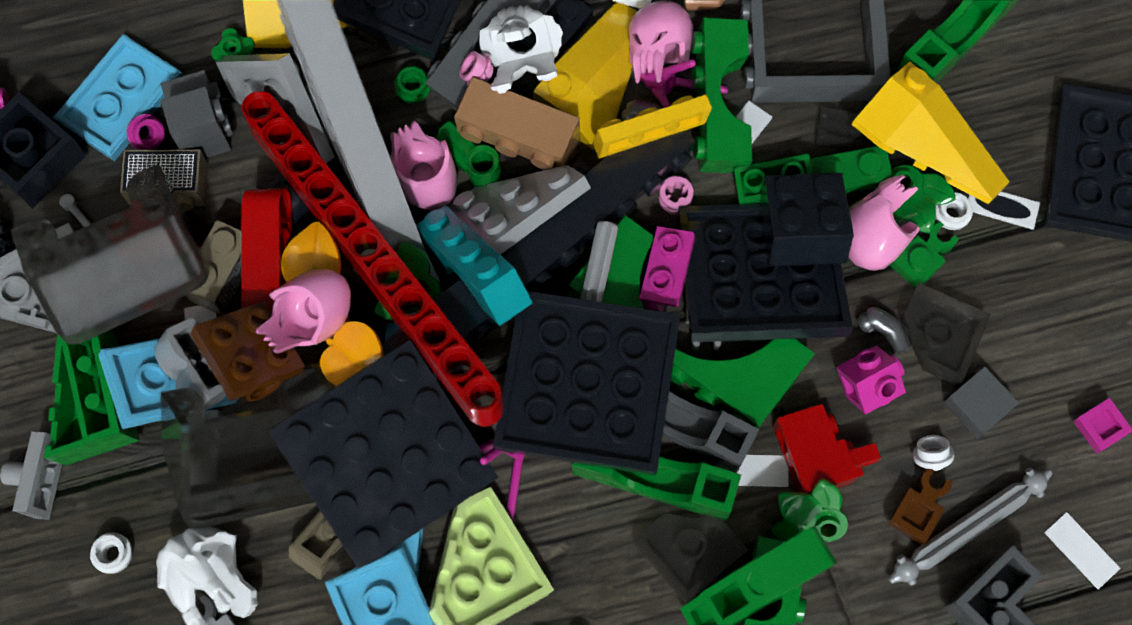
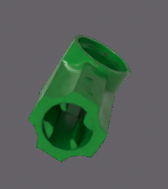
[435,120,503,187]

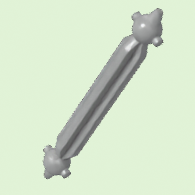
[888,467,1053,585]

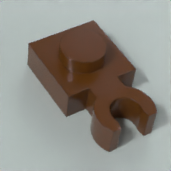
[887,469,952,545]

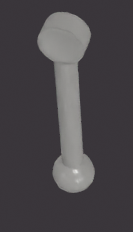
[59,194,113,254]

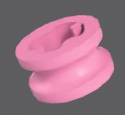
[659,176,694,214]

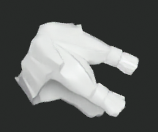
[479,5,563,94]
[157,524,258,625]

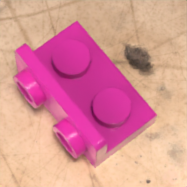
[639,226,695,312]

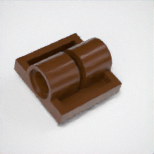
[190,301,305,401]

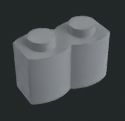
[154,318,226,414]

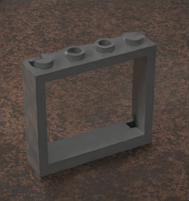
[740,0,890,103]

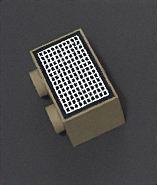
[120,150,208,211]
[179,220,241,316]

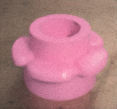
[459,51,494,86]

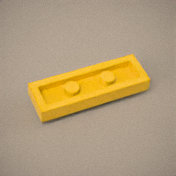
[593,95,712,159]

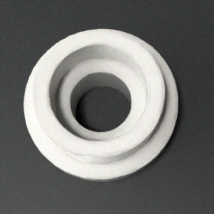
[935,193,973,230]
[913,435,954,471]
[90,532,133,574]

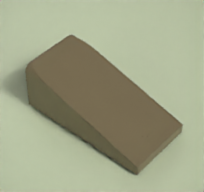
[289,511,345,580]

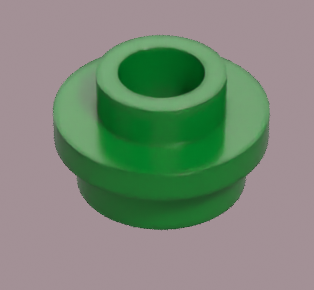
[394,67,431,103]

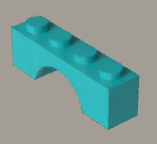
[416,205,532,326]

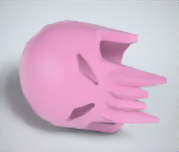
[629,0,693,83]
[390,121,458,210]
[848,175,920,271]
[256,269,351,353]

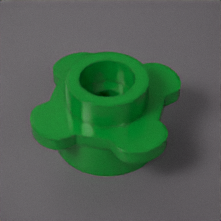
[211,28,255,61]

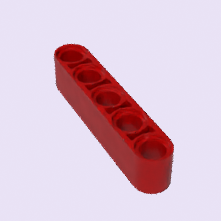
[241,188,292,381]

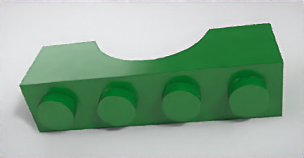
[896,0,1019,83]
[691,18,752,174]
[572,457,741,522]

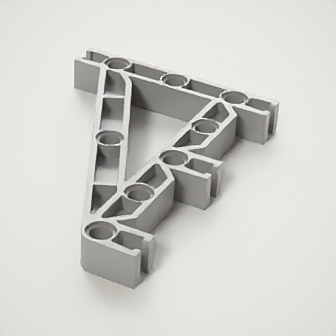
[277,0,443,294]

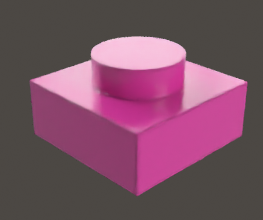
[1073,398,1132,454]

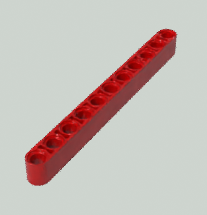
[241,91,504,426]

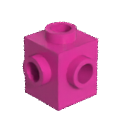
[836,345,906,415]

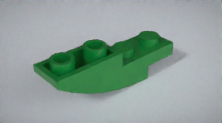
[734,146,892,204]
[680,526,838,625]

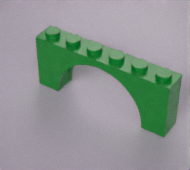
[569,216,815,429]

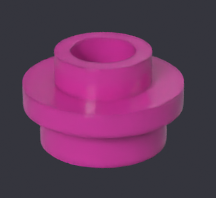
[126,114,165,150]

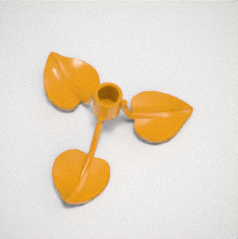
[281,222,384,386]

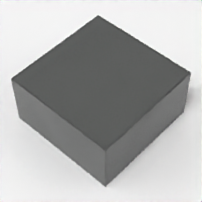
[944,367,1019,439]

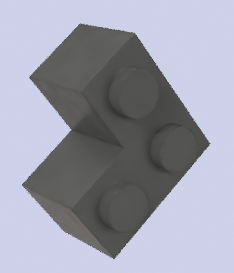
[161,70,234,158]
[944,546,1044,625]

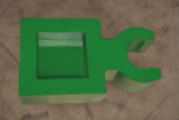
[889,222,959,291]

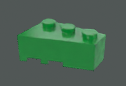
[44,320,140,466]

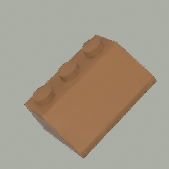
[454,77,580,170]

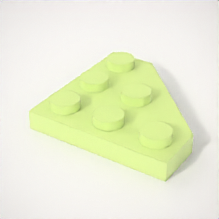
[429,487,554,625]

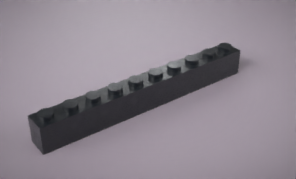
[381,131,696,374]

